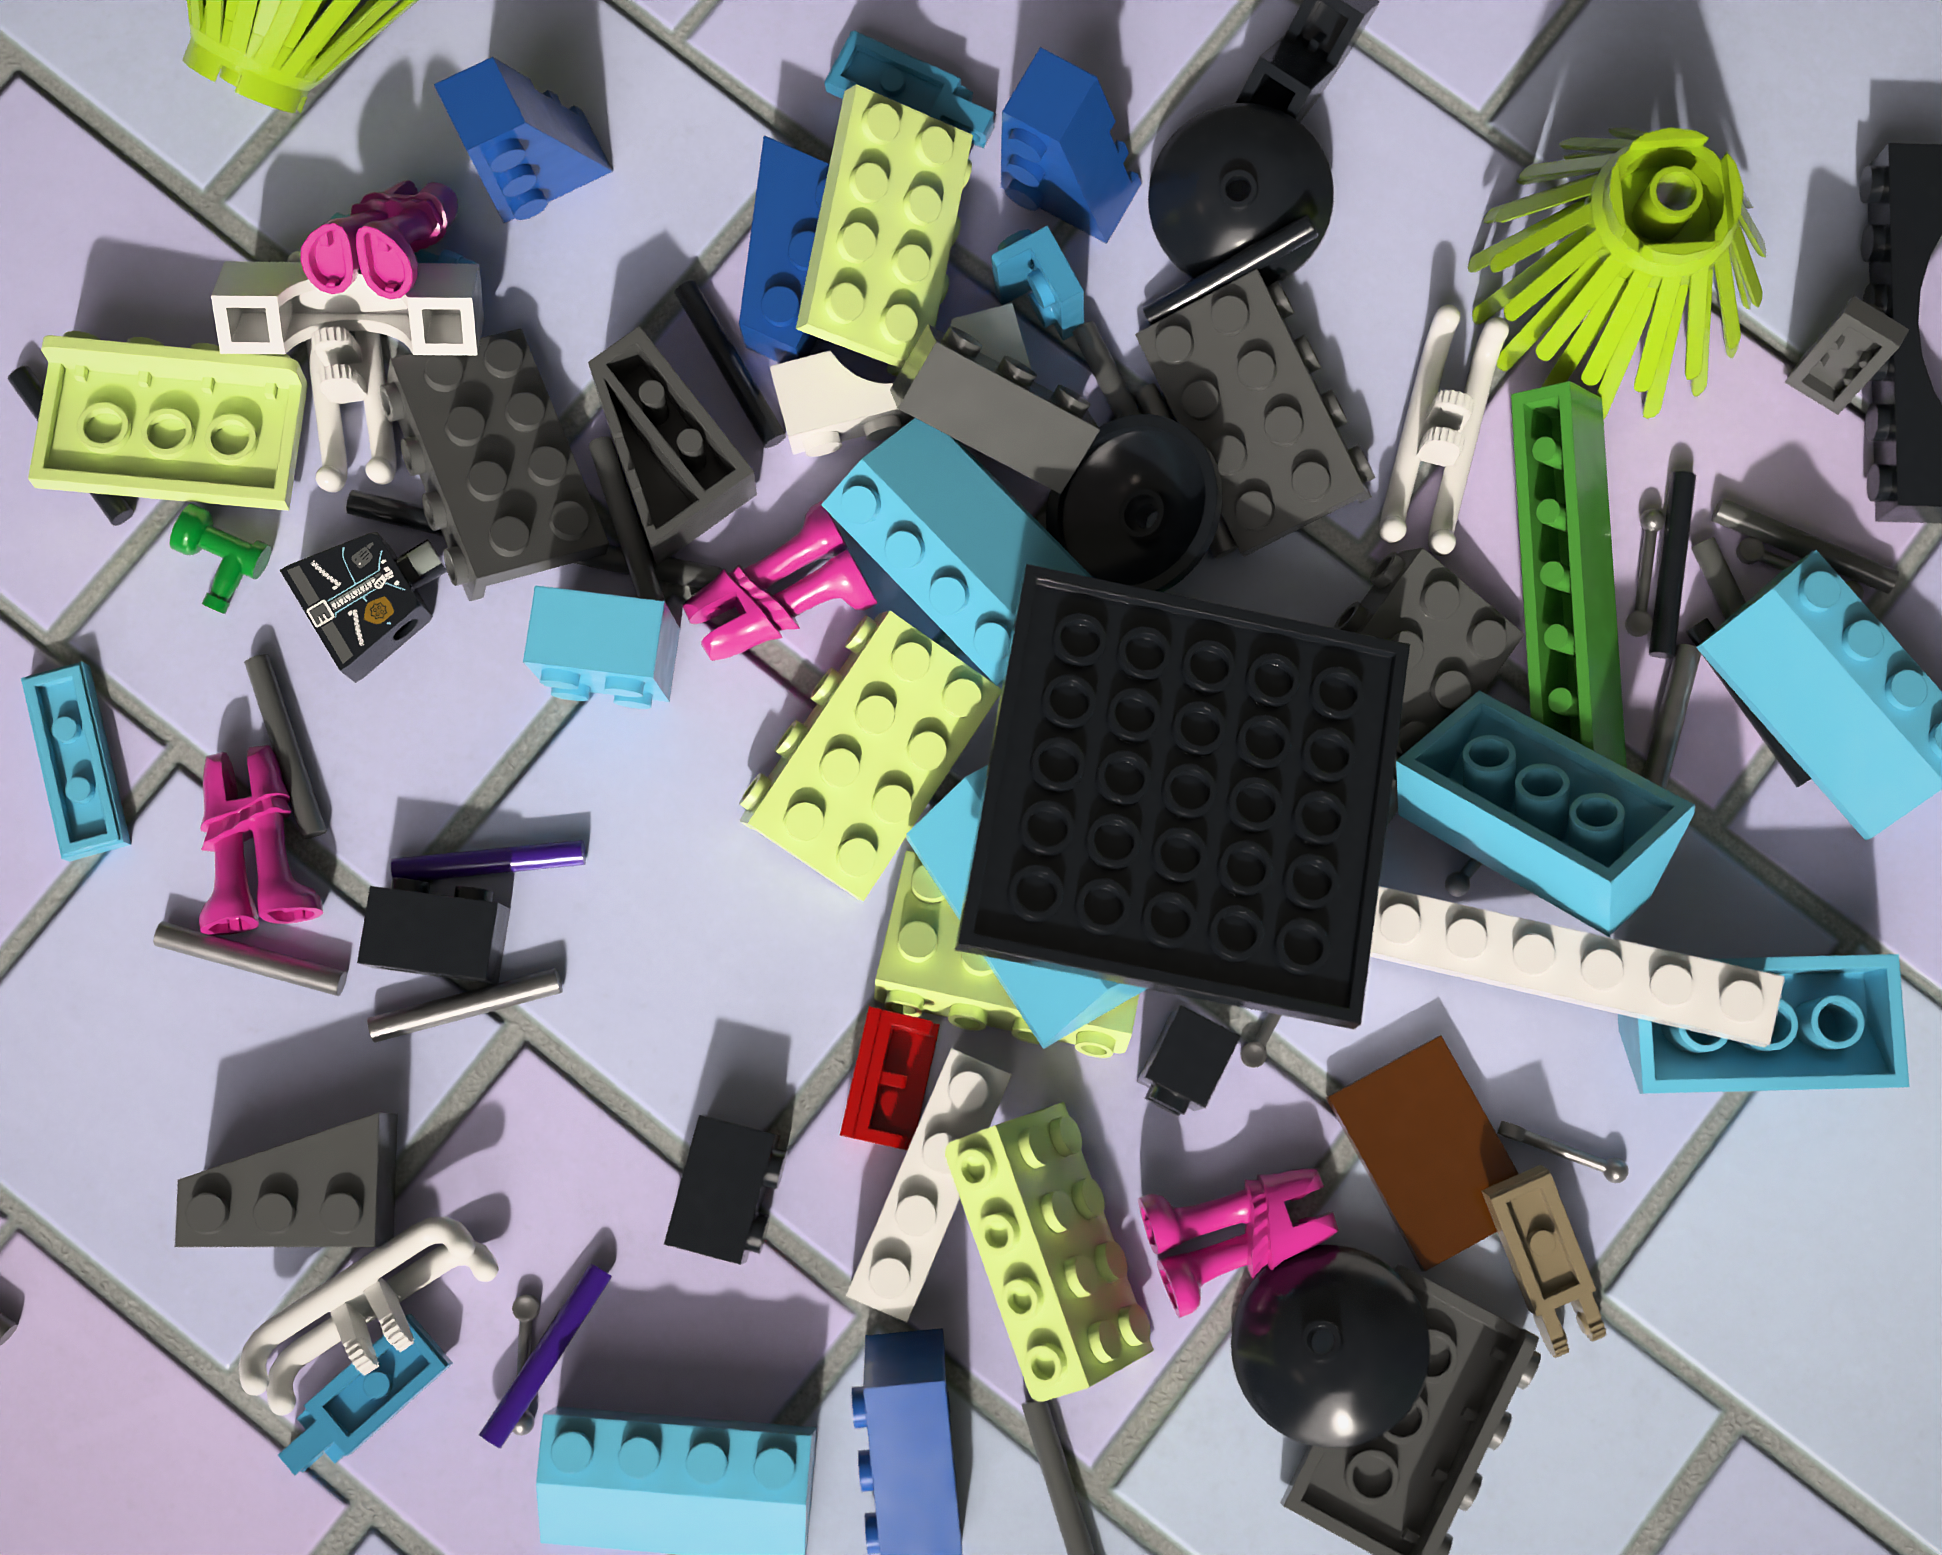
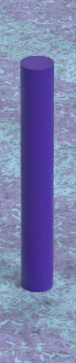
[391,840,586,881]
[479,1263,612,1449]

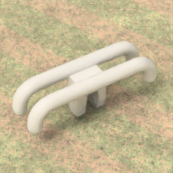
[288,251,397,492]
[1379,305,1509,556]
[238,1216,499,1415]

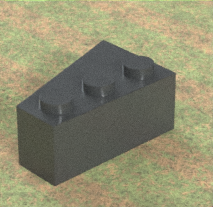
[588,326,757,566]
[175,1112,398,1247]

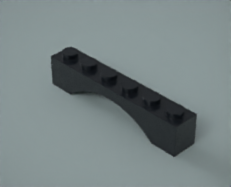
[1859,143,1942,524]

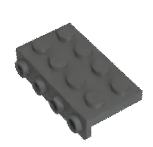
[1135,269,1376,557]
[380,328,609,601]
[1334,548,1525,825]
[1280,1264,1541,1555]

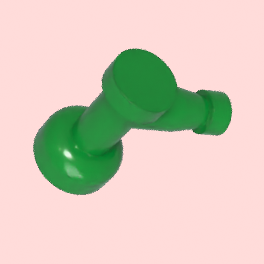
[170,503,272,614]

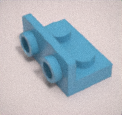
[991,225,1084,341]

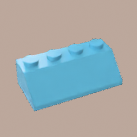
[821,418,1093,686]
[1696,550,1942,840]
[1396,690,1695,937]
[906,765,1147,1049]
[1618,954,1910,1094]
[536,1406,817,1555]

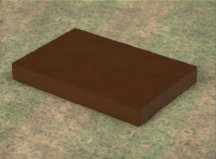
[1325,1035,1519,1271]

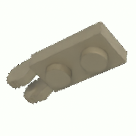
[1481,1165,1607,1358]

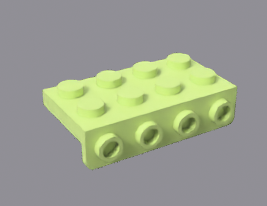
[796,84,973,376]
[28,331,308,510]
[739,610,1002,901]
[874,850,1139,1058]
[945,1102,1154,1402]

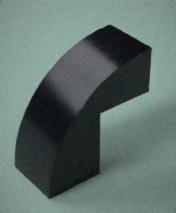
[1235,0,1380,122]

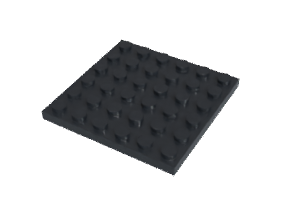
[955,564,1410,1030]

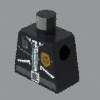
[280,532,447,683]

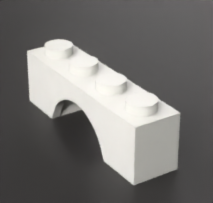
[211,261,484,355]
[769,303,1031,457]
[846,1048,1012,1323]

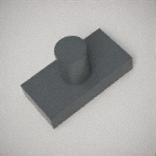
[1785,296,1909,415]

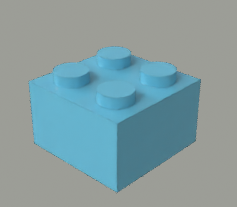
[523,585,680,709]

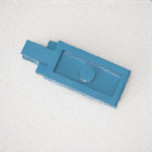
[824,31,995,148]
[278,1314,453,1476]

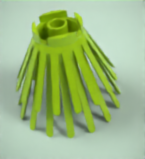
[182,0,419,113]
[1468,127,1766,419]

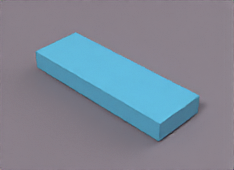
[21,661,131,862]

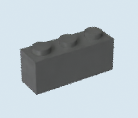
[890,324,1100,494]

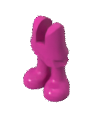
[301,180,458,300]
[682,501,878,661]
[199,745,324,935]
[1138,1168,1339,1318]

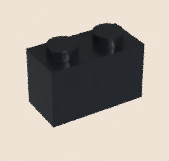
[357,878,510,984]
[1137,1005,1241,1116]
[664,1115,787,1265]

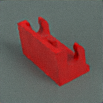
[840,1006,940,1151]

